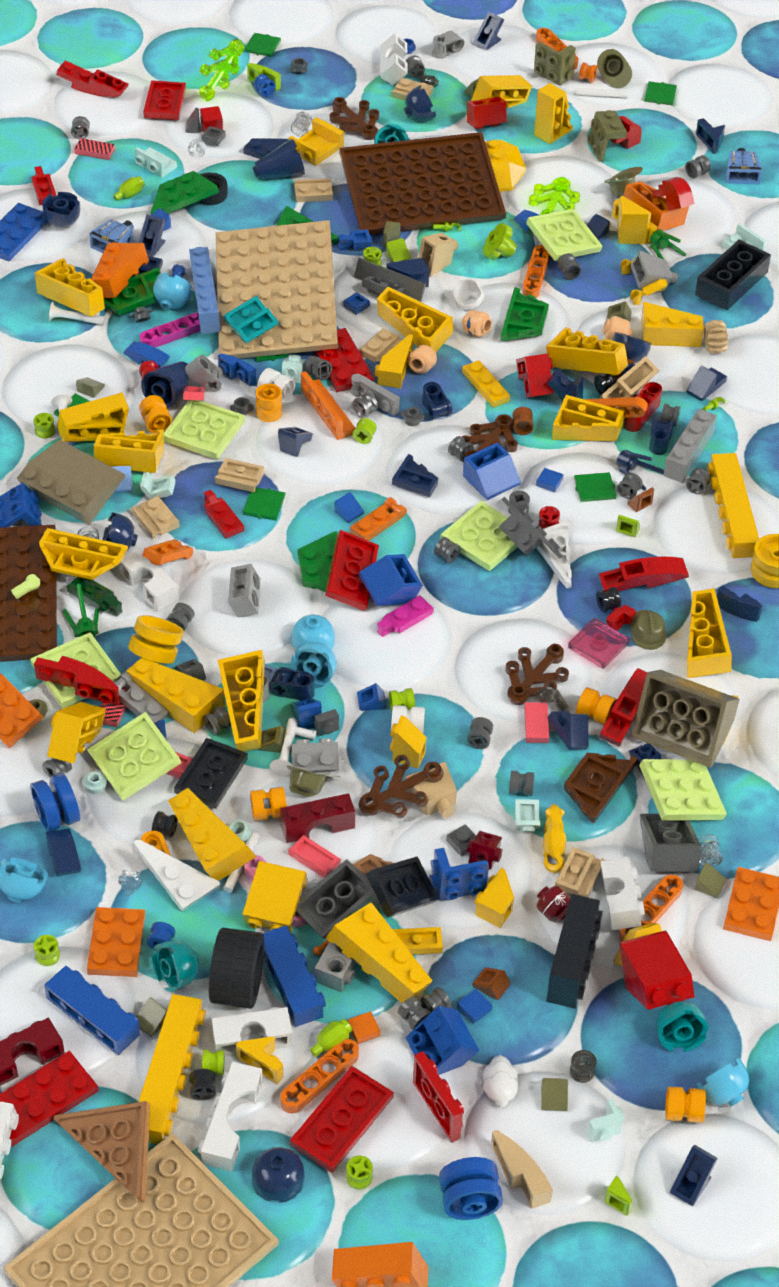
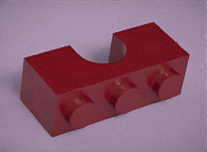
[280,793,355,844]
[0,1017,65,1086]

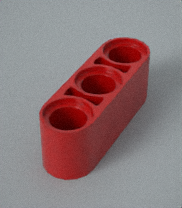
[624,382,662,432]

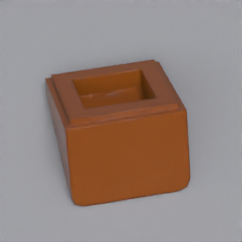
[627,487,654,512]
[472,967,510,1000]

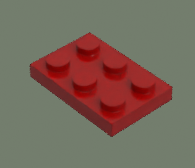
[143,80,186,120]
[413,1051,464,1143]

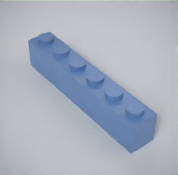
[189,247,221,334]

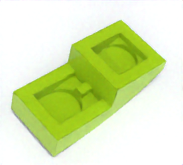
[247,63,281,92]

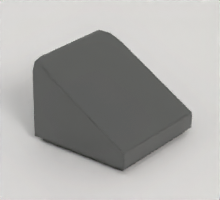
[185,108,200,133]
[175,659,206,681]

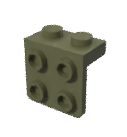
[534,42,576,86]
[587,110,627,162]

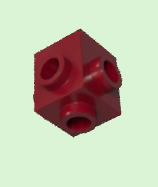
[466,831,503,870]

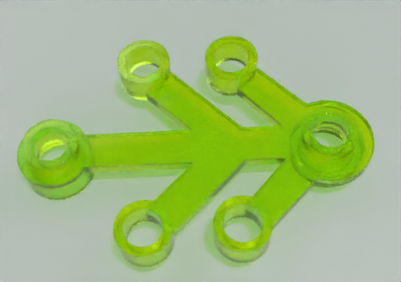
[199,39,245,101]
[528,177,580,215]

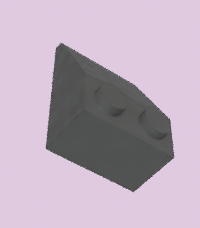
[640,814,701,874]
[296,859,381,939]

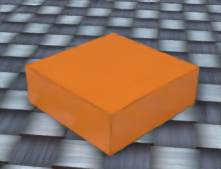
[347,1011,381,1044]

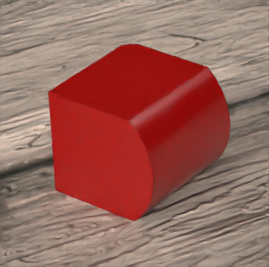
[200,106,223,132]

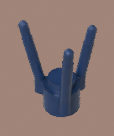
[616,450,664,491]

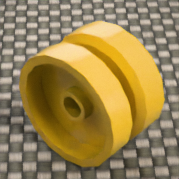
[750,534,779,588]
[128,615,184,664]

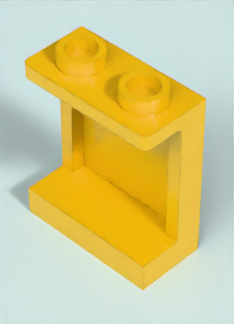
[288,117,344,166]
[242,861,308,934]

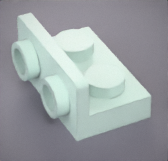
[135,147,177,178]
[722,223,767,251]

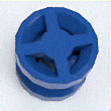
[253,74,275,97]
[147,922,176,951]

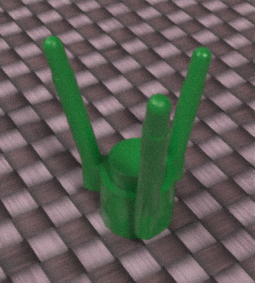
[650,229,686,259]
[63,583,99,637]

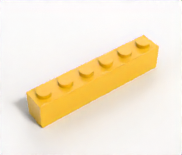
[707,453,759,558]
[139,994,206,1144]

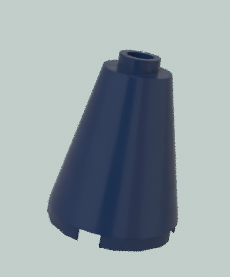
[252,139,305,180]
[141,361,190,408]

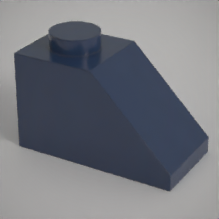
[386,258,429,287]

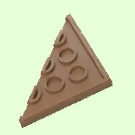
[54,1101,150,1203]

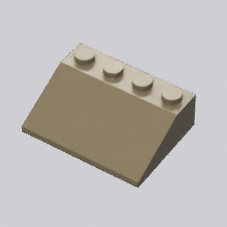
[17,440,125,525]
[631,669,740,768]

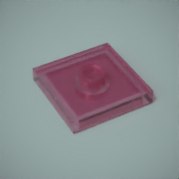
[568,617,630,669]

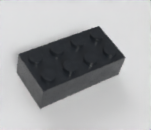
[695,239,771,310]
[546,894,603,1009]

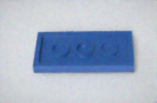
[0,203,48,262]

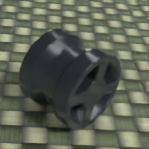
[594,374,617,395]
[596,587,621,612]
[152,811,178,838]
[189,1069,216,1100]

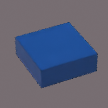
[343,292,370,315]
[536,468,564,492]
[457,989,493,1024]

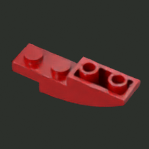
[56,60,129,97]
[599,556,689,591]
[34,656,120,705]
[599,668,647,747]

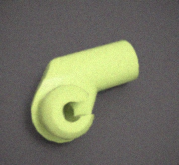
[11,574,40,599]

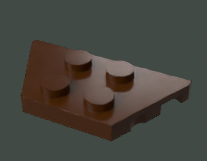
[564,752,638,824]

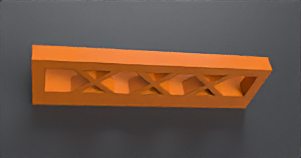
[301,371,355,440]

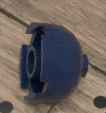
[404,85,436,122]
[42,192,80,228]
[612,332,651,363]
[102,512,138,552]
[252,1147,305,1203]

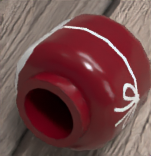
[536,886,570,922]

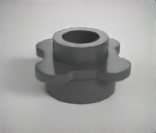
[290,58,308,74]
[130,307,153,323]
[230,397,254,416]
[401,407,425,426]

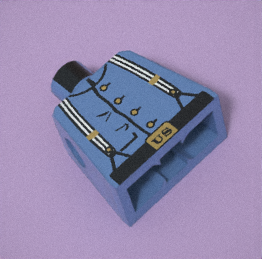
[725,148,762,184]
[89,219,134,253]

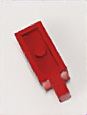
[31,166,56,206]
[203,490,244,539]

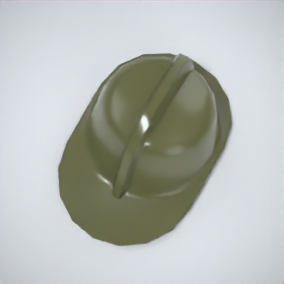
[597,49,632,88]
[604,167,643,198]
[630,610,666,650]
[286,766,341,797]

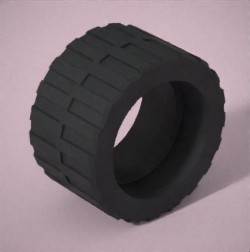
[208,927,265,1009]

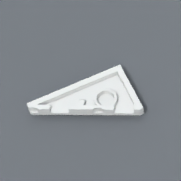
[536,521,572,589]
[132,839,220,912]

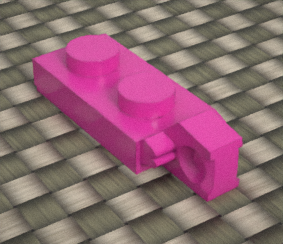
[377,595,434,637]

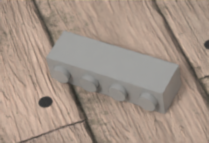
[664,409,717,483]

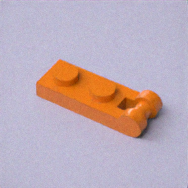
[350,497,407,541]
[142,539,193,565]

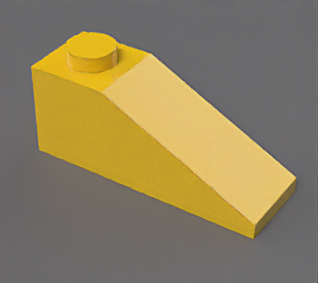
[375,334,413,389]

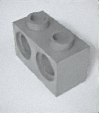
[228,564,261,617]
[315,942,360,992]

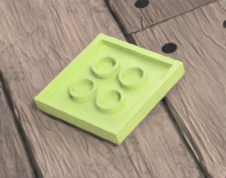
[526,209,603,261]
[164,400,245,460]
[440,501,517,571]
[30,633,121,709]
[87,712,182,801]
[639,759,727,820]

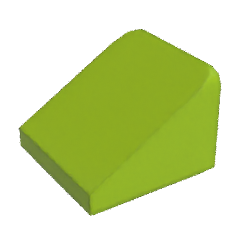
[386,238,411,262]
[616,514,640,538]
[604,1175,632,1216]

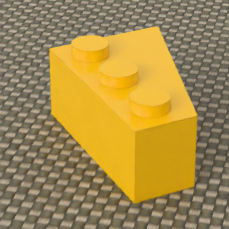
[471,75,532,108]
[534,83,573,144]
[641,302,704,347]
[57,392,129,442]
[552,395,624,441]
[94,429,164,473]
[47,702,106,763]

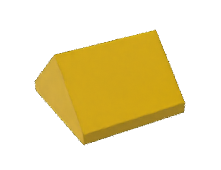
[617,196,651,244]

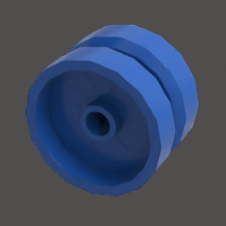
[30,772,81,832]
[439,1157,503,1220]

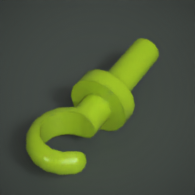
[433,222,461,232]
[702,397,726,411]

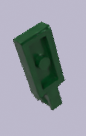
[66,577,123,617]

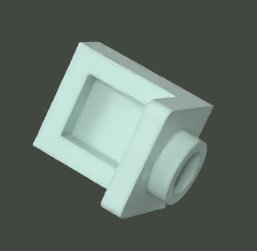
[282,355,306,383]
[140,472,176,499]
[515,799,540,833]
[587,1099,624,1142]

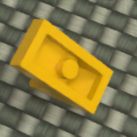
[236,1037,284,1085]

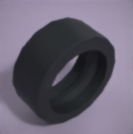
[198,172,228,205]

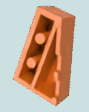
[623,181,689,231]
[91,242,149,298]
[332,1242,429,1287]

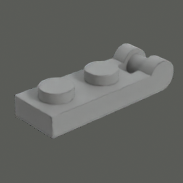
[351,374,400,416]
[113,672,170,723]

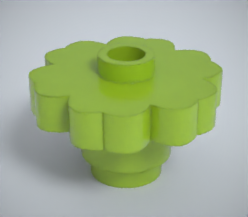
[482,223,517,260]

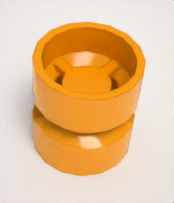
[256,383,282,422]
[139,395,172,434]
[576,687,617,725]
[250,787,287,821]
[665,1086,706,1123]

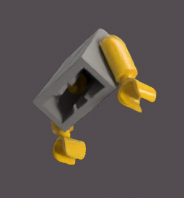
[620,251,678,305]

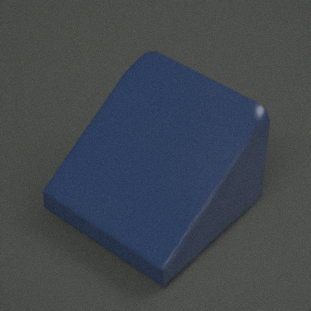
[587,214,610,240]

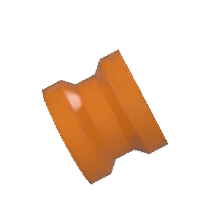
[579,62,597,83]

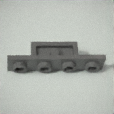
[354,258,426,302]
[499,497,563,559]

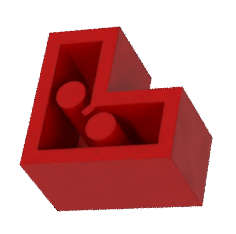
[516,353,554,398]

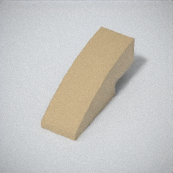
[599,356,660,409]
[491,1130,553,1209]

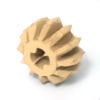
[703,320,728,354]

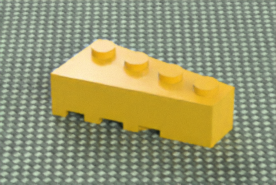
[34,258,105,317]
[377,287,453,353]
[546,327,628,376]
[687,588,732,678]
[217,650,265,752]
[126,658,225,733]
[168,788,257,881]
[325,903,432,1003]

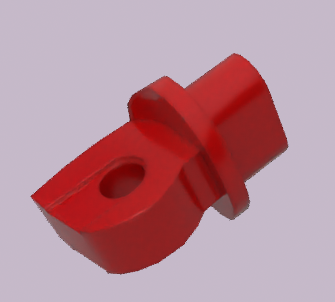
[606,605,636,631]

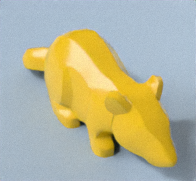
[543,803,566,873]

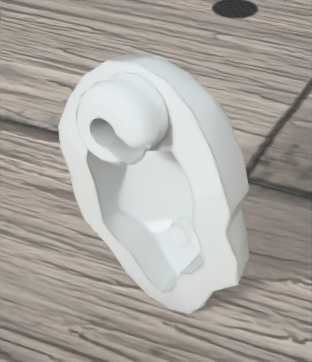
[483,1055,518,1107]

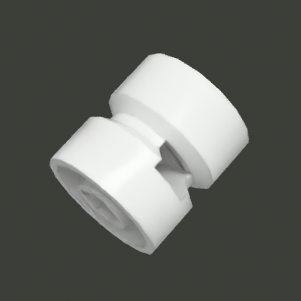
[257,368,295,403]
[391,705,425,733]

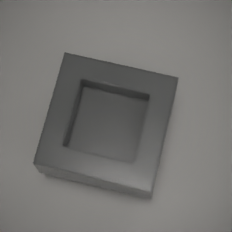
[201,126,226,146]
[314,709,339,737]
[446,824,476,856]

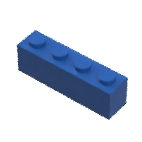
[263,926,326,1027]
[44,966,140,1055]

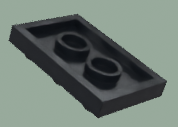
[174,738,248,809]
[366,856,439,918]

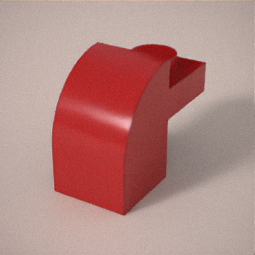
[609,116,642,149]
[651,177,695,210]

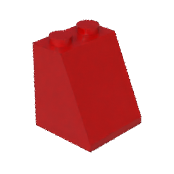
[619,930,695,1010]

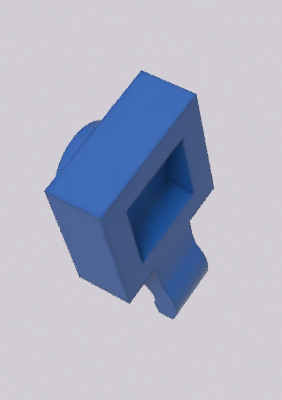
[337,230,372,250]

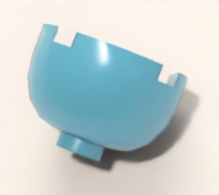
[153,273,193,310]
[291,614,335,652]
[291,642,337,688]
[0,858,48,902]
[696,1058,749,1107]

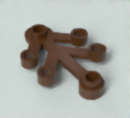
[329,97,379,140]
[462,414,518,457]
[505,643,569,705]
[358,755,444,818]

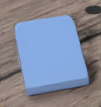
[112,466,132,492]

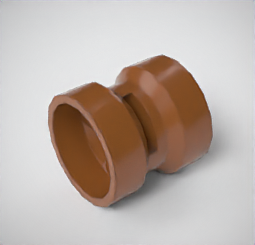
[512,407,534,435]

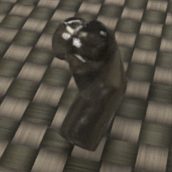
[417,70,439,88]
[536,688,569,711]

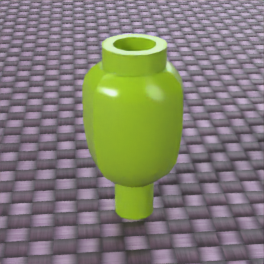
[113,176,145,201]
[310,1019,353,1057]

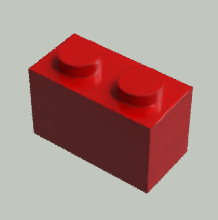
[467,96,507,129]

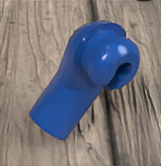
[170,264,186,278]

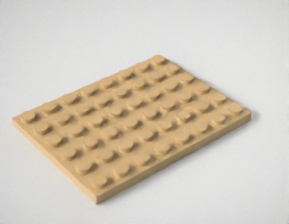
[215,220,338,359]
[3,1133,279,1287]

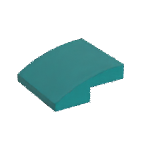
[224,295,279,344]

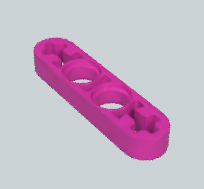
[140,312,201,348]

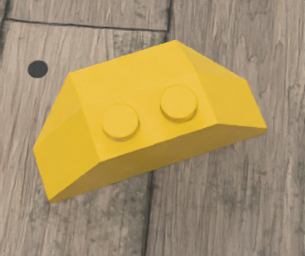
[485,140,526,192]
[39,528,128,580]

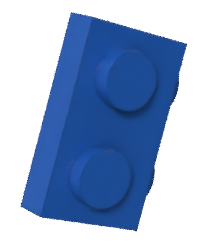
[0,483,42,528]
[429,848,489,901]

